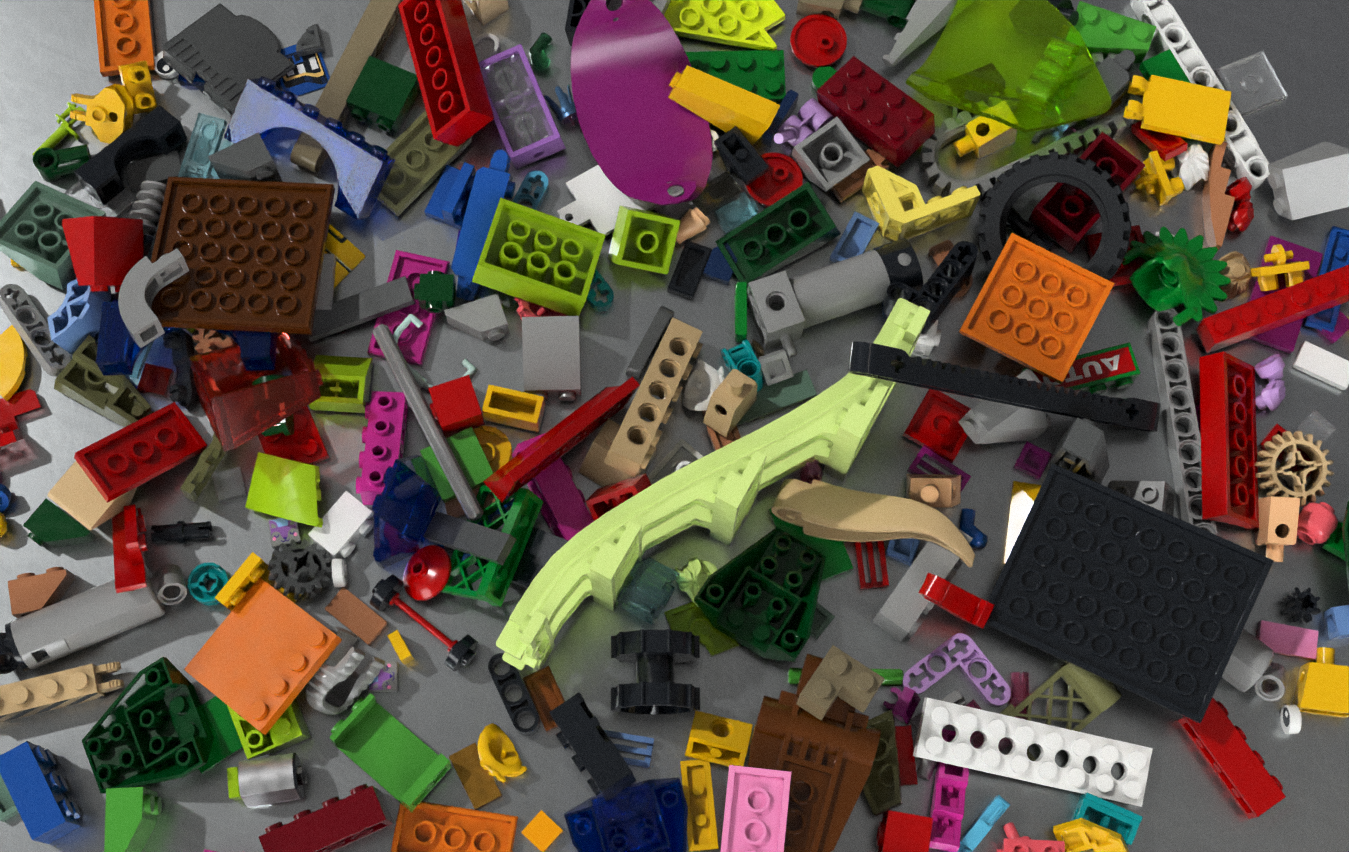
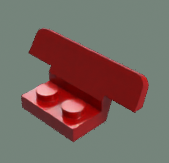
[0,389,42,447]

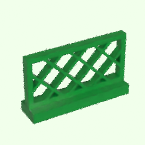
[441,485,544,607]

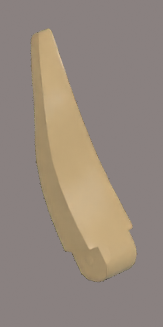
[771,478,975,567]

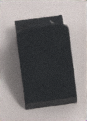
[714,126,769,186]

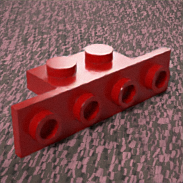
[112,504,148,593]

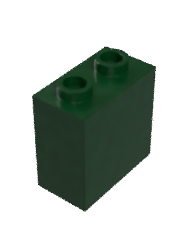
[346,55,421,133]

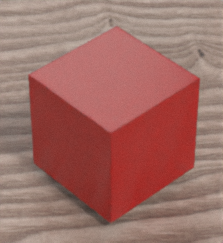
[428,375,485,438]
[876,810,933,852]

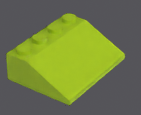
[472,198,606,316]

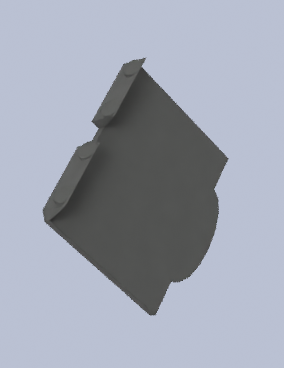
[163,3,295,118]

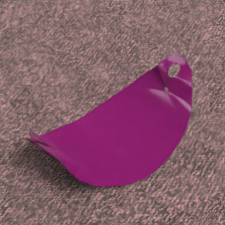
[570,0,713,205]

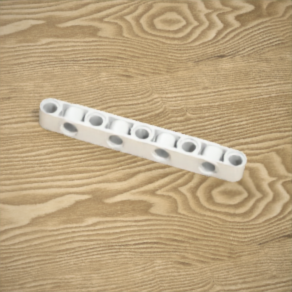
[1130,0,1270,190]

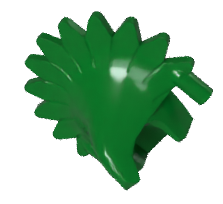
[1122,226,1231,326]

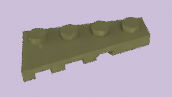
[180,396,254,503]

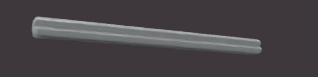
[373,324,483,521]

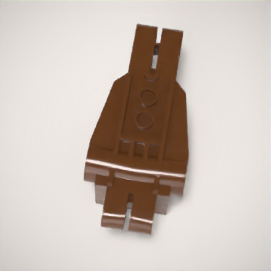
[748,653,881,852]

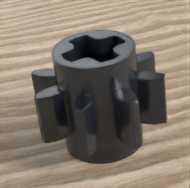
[1282,587,1321,623]

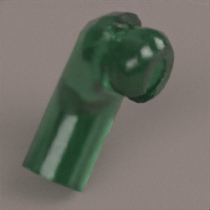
[529,32,553,71]

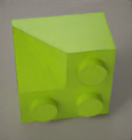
[607,205,680,275]

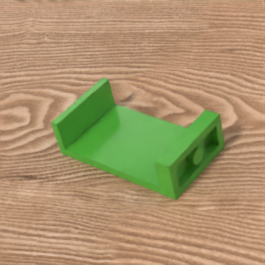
[330,693,452,813]

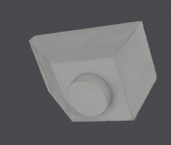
[444,294,509,341]

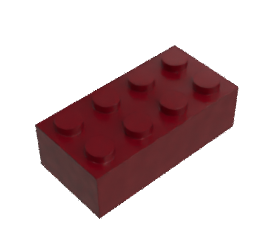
[817,56,935,167]
[1028,131,1145,254]
[259,784,394,852]

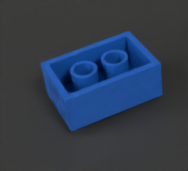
[0,741,81,844]

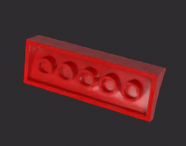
[1199,351,1259,529]
[483,376,640,503]

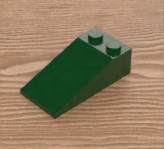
[715,182,841,286]

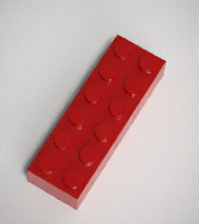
[398,0,494,147]

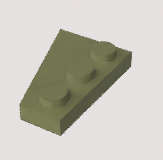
[863,709,903,816]

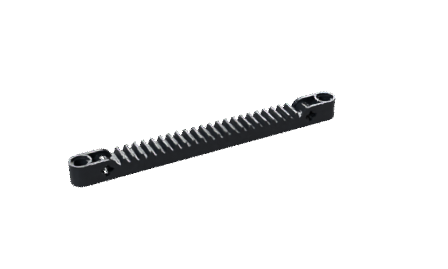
[848,341,1161,432]

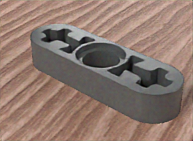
[626,306,675,381]

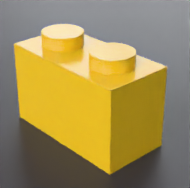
[482,385,546,432]

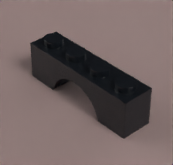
[75,105,188,205]

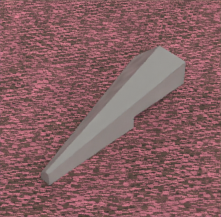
[882,0,976,67]

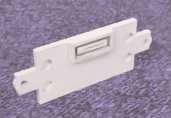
[557,129,718,236]

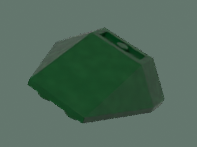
[694,527,826,662]
[82,657,214,794]

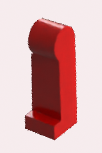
[918,573,994,629]

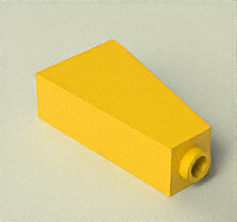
[668,65,780,146]

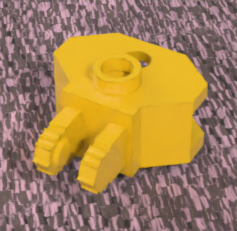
[70,84,135,144]

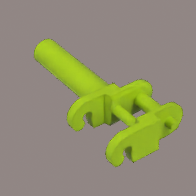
[32,102,86,156]

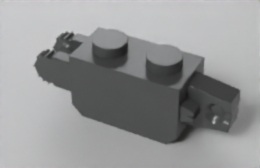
[1059,50,1136,127]

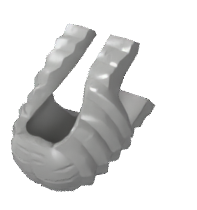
[305,627,385,716]

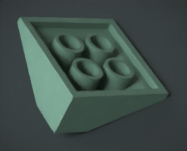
[0,181,106,290]

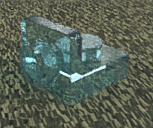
[714,192,759,235]

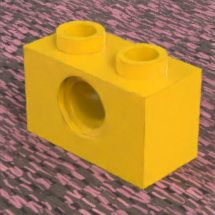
[685,710,753,767]

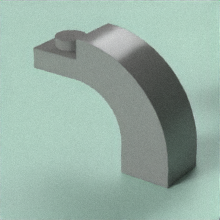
[118,248,189,349]

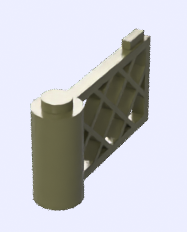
[999,661,1122,761]

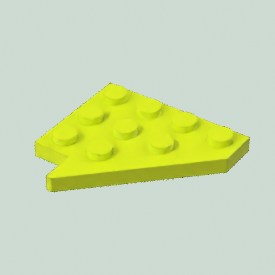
[664,0,786,50]

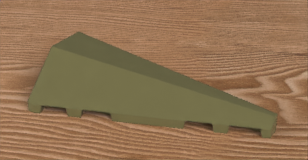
[54,335,153,427]

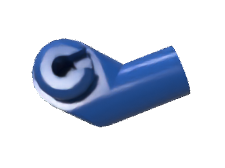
[959,508,988,549]

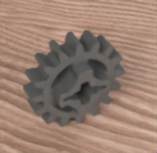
[268,539,332,600]

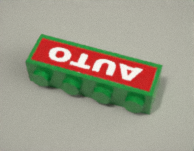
[1021,342,1140,394]

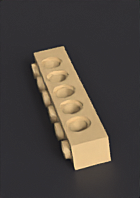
[603,317,703,477]

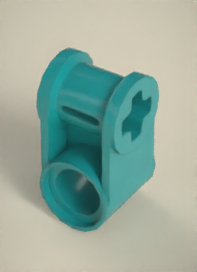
[720,339,764,392]

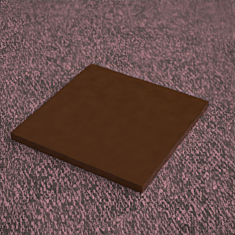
[151,176,335,334]

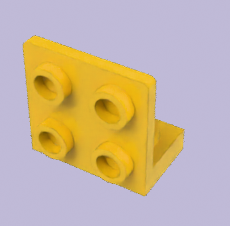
[215,552,302,611]

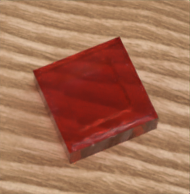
[137,363,175,398]

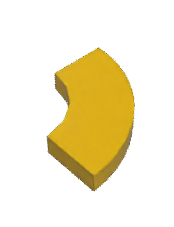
[0,325,28,401]

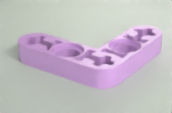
[901,633,1011,707]

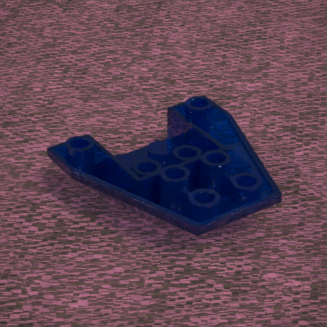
[372,455,441,568]
[564,777,688,852]

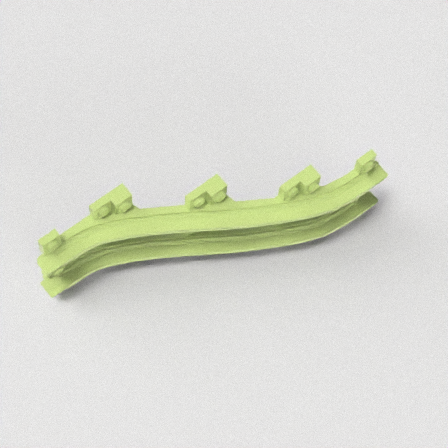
[496,298,931,671]

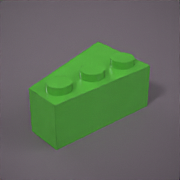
[1057,1,1156,64]

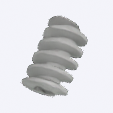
[128,180,167,243]

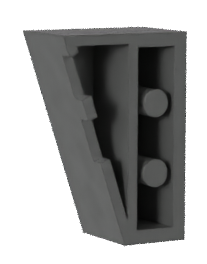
[1045,417,1110,484]

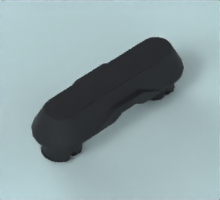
[163,328,199,406]

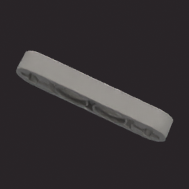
[0,284,71,377]

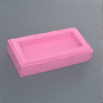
[1257,620,1319,661]

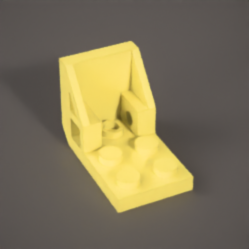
[861,166,981,242]

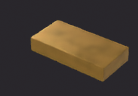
[449,743,502,810]

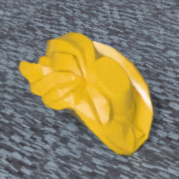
[478,723,527,783]

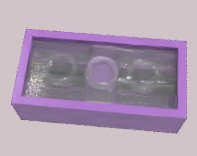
[479,44,566,170]

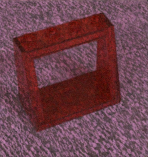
[189,333,323,452]

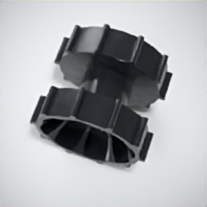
[611,629,700,715]

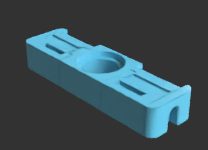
[958,795,1010,852]

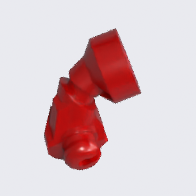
[1225,177,1254,232]

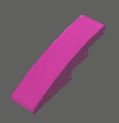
[929,729,971,852]

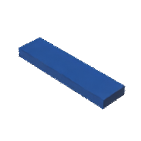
[1305,226,1349,332]

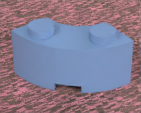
[47,279,111,355]

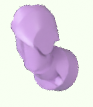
[1254,354,1286,411]

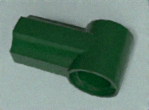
[860,0,916,28]
[33,144,91,182]

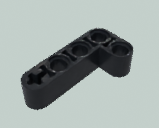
[883,241,978,333]

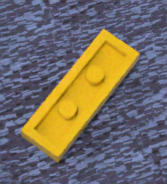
[680,759,719,852]

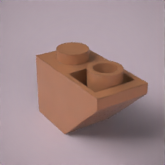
[8,567,75,618]

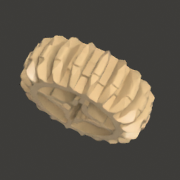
[1255,431,1334,507]

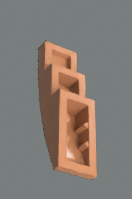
[1202,142,1235,252]

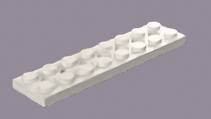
[913,697,1153,807]

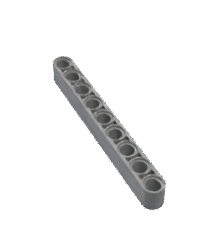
[1147,308,1217,535]

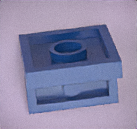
[424,162,476,230]

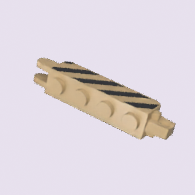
[0,662,124,723]

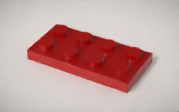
[74,402,207,503]

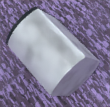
[238,753,307,807]

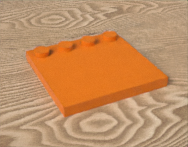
[959,233,1115,385]
[184,578,342,735]

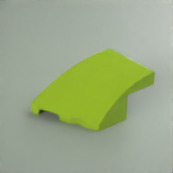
[245,452,323,528]

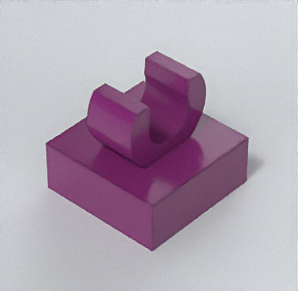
[883,686,921,725]

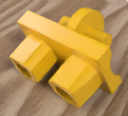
[118,61,157,114]
[1134,150,1184,206]
[1250,244,1310,291]

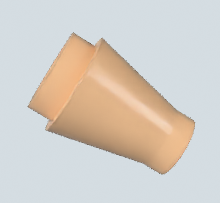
[676,206,711,245]

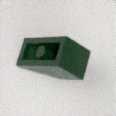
[23,498,98,548]

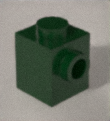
[414,271,456,313]

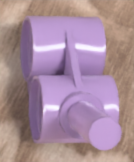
[774,98,833,147]

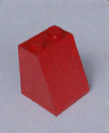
[62,216,143,293]

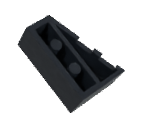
[549,692,636,801]

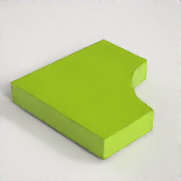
[664,601,739,657]

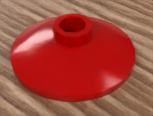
[403,545,451,601]

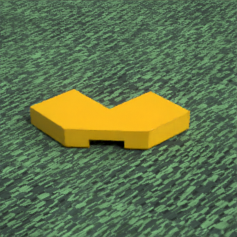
[1053,818,1129,852]

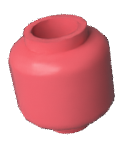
[1297,502,1338,545]

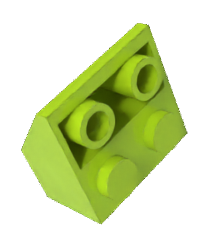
[306,355,373,413]
[227,698,311,760]

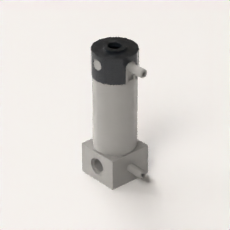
[747,238,923,358]

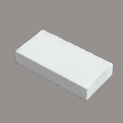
[1292,341,1349,391]

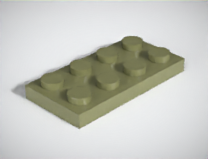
[357,110,473,217]

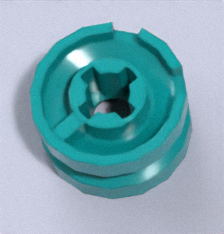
[187,563,231,606]

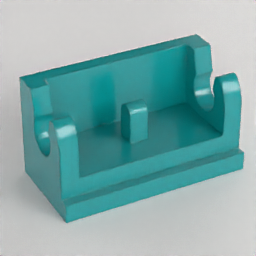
[1071,792,1143,847]

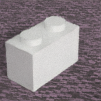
[308,491,376,559]

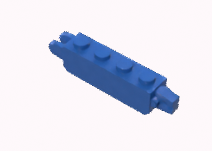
[451,149,516,301]

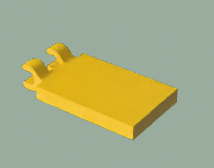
[1123,75,1231,145]

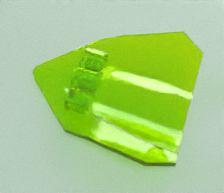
[906,0,1112,133]

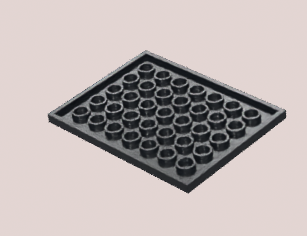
[986,463,1274,724]

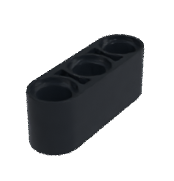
[488,653,541,736]

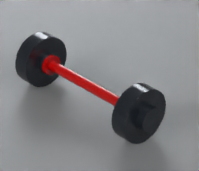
[370,574,478,672]

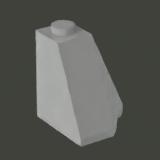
[958,368,1051,444]

